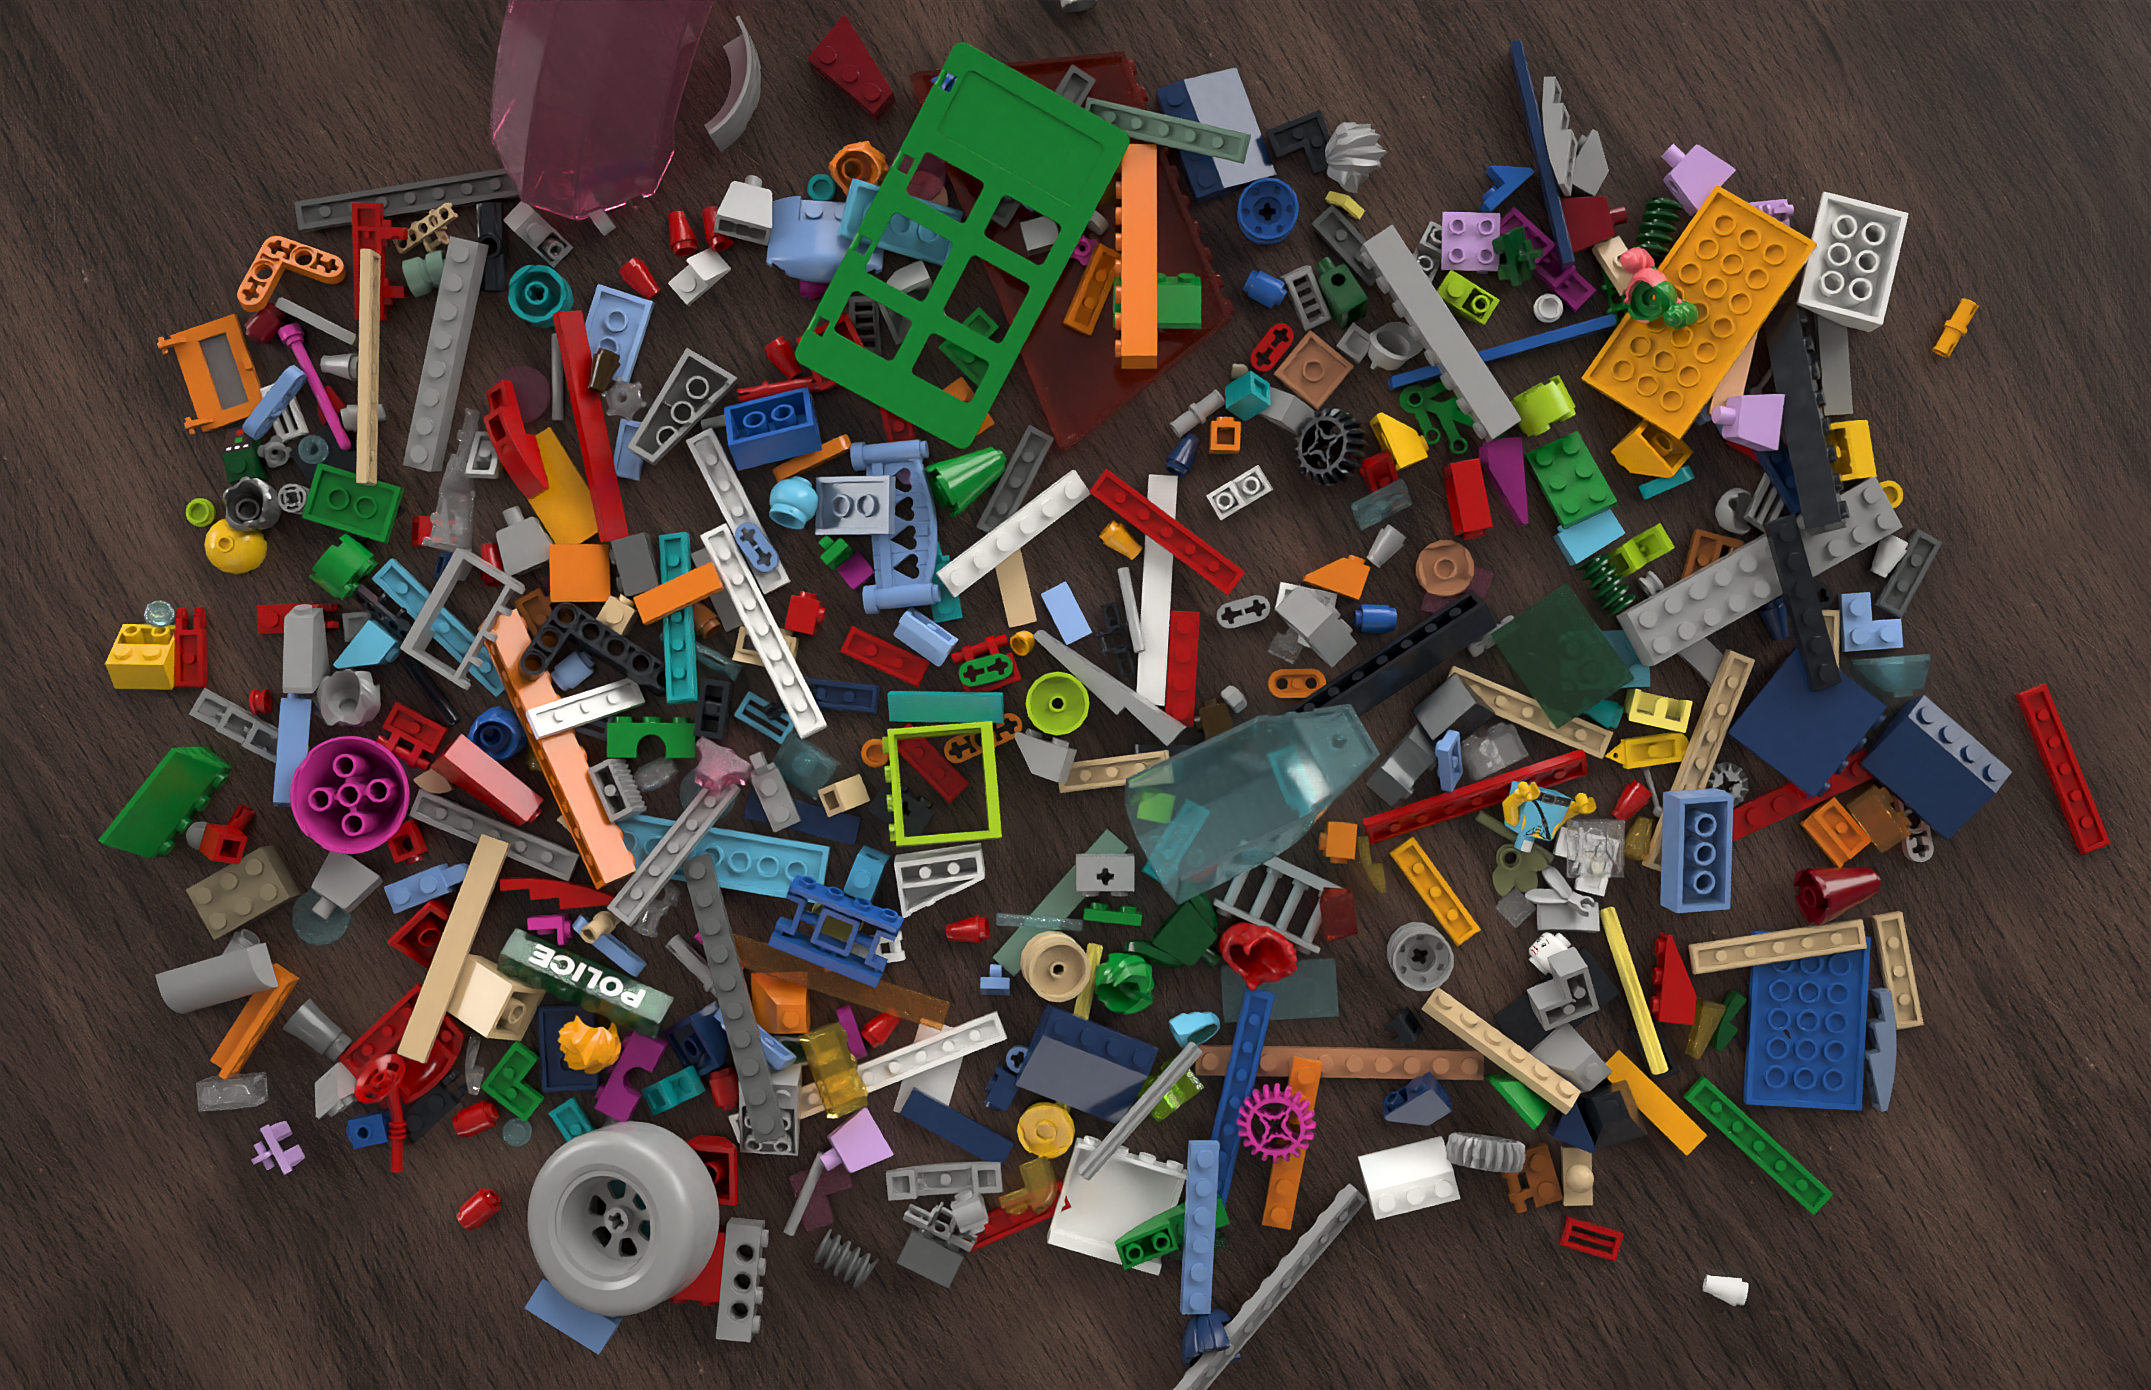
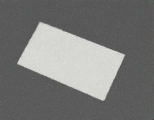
[893,1018,963,1113]

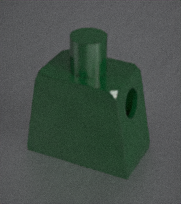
[1315,257,1368,330]

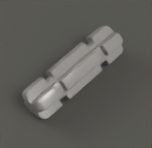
[1466,615,1519,657]

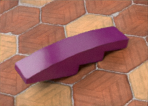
[1500,207,1597,314]

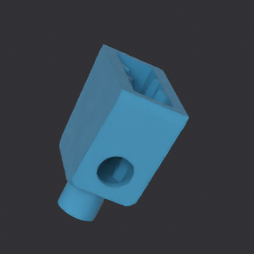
[843,845,891,904]

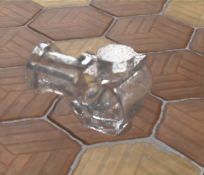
[632,881,681,937]

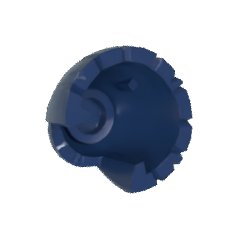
[1181,1309,1242,1369]

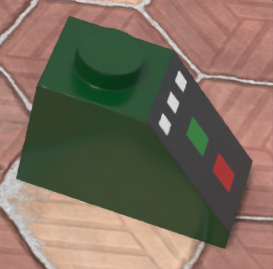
[222,426,268,484]

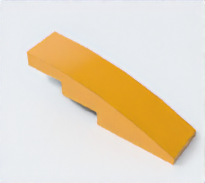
[1605,1050,1707,1156]

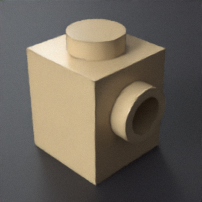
[596,594,639,636]
[818,774,870,817]

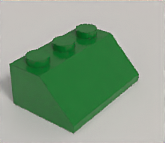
[1113,273,1201,329]

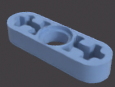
[242,365,307,440]
[572,913,646,977]

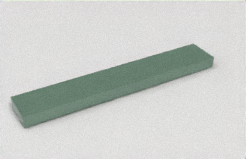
[1085,97,1251,164]
[993,829,1129,976]

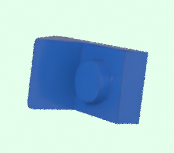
[1479,165,1534,213]

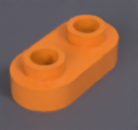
[1268,669,1326,698]

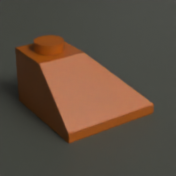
[751,971,811,1034]

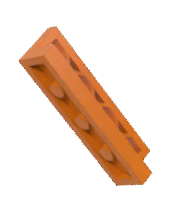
[210,963,300,1080]

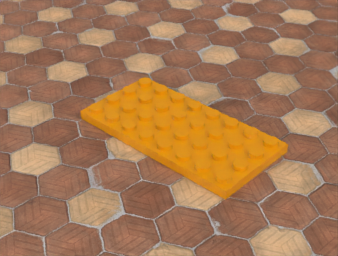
[1581,185,1817,441]

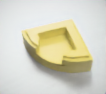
[1325,191,1365,219]

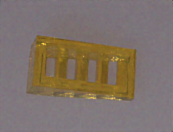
[1686,998,1727,1059]

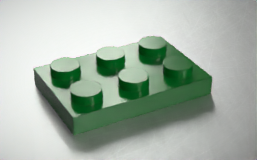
[1525,431,1617,529]
[302,463,404,544]

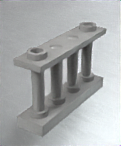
[1212,841,1347,955]

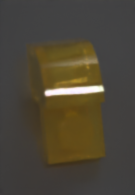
[999,1156,1057,1215]

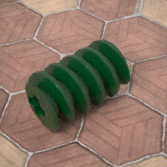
[1633,197,1684,263]
[1575,554,1636,618]

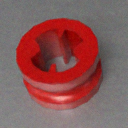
[249,689,273,715]

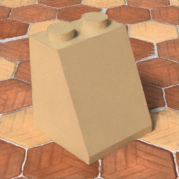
[447,954,547,1041]

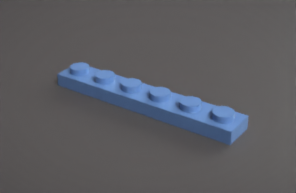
[1180,1140,1220,1314]

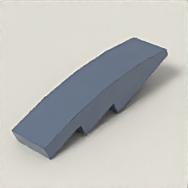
[1864,987,1897,1112]

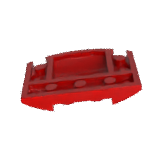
[338,983,466,1110]

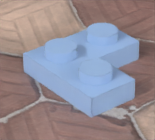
[1838,592,1903,652]

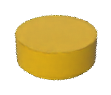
[1879,481,1903,509]

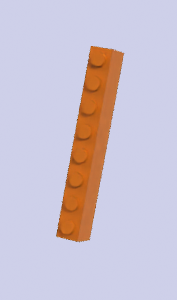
[1115,144,1157,369]

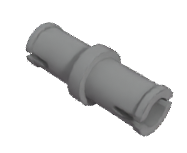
[1169,389,1226,438]

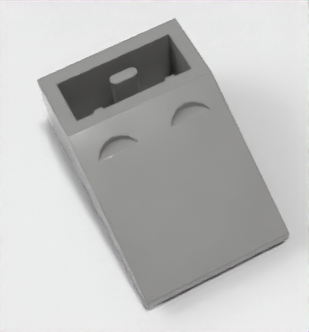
[739,1064,802,1156]

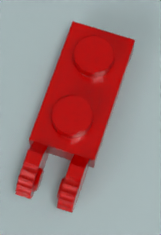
[256,603,339,634]
[174,607,208,687]

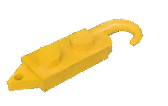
[1605,732,1689,769]

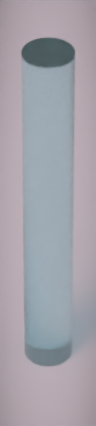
[996,913,1083,931]

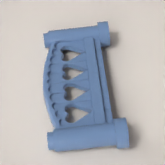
[850,439,941,614]

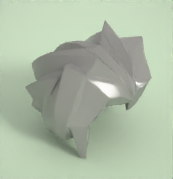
[1325,122,1387,193]
[312,668,381,727]

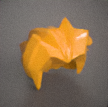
[557,1016,621,1074]

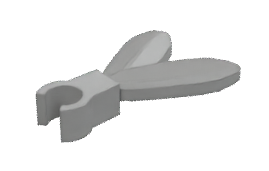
[1525,864,1595,917]

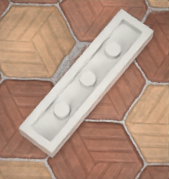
[525,678,645,740]

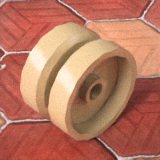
[1020,930,1091,1002]

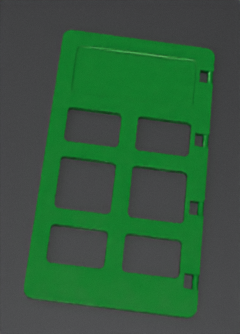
[795,42,1130,449]

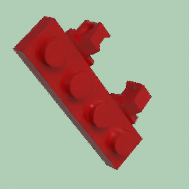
[351,202,409,321]

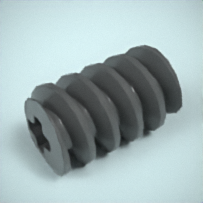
[814,1229,879,1289]

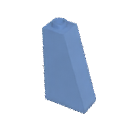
[273,693,311,807]

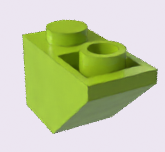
[1436,270,1500,326]

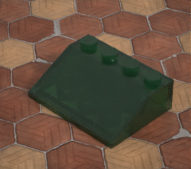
[1490,583,1635,729]

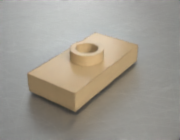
[1592,236,1634,296]

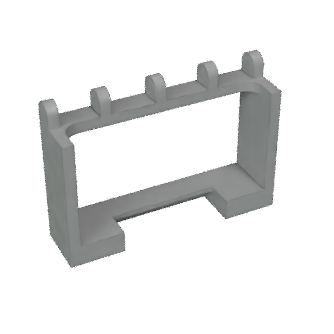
[400,548,525,690]

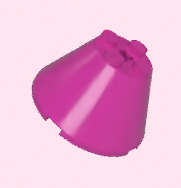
[290,736,410,854]

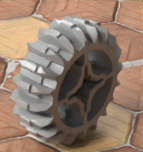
[1446,1132,1526,1173]

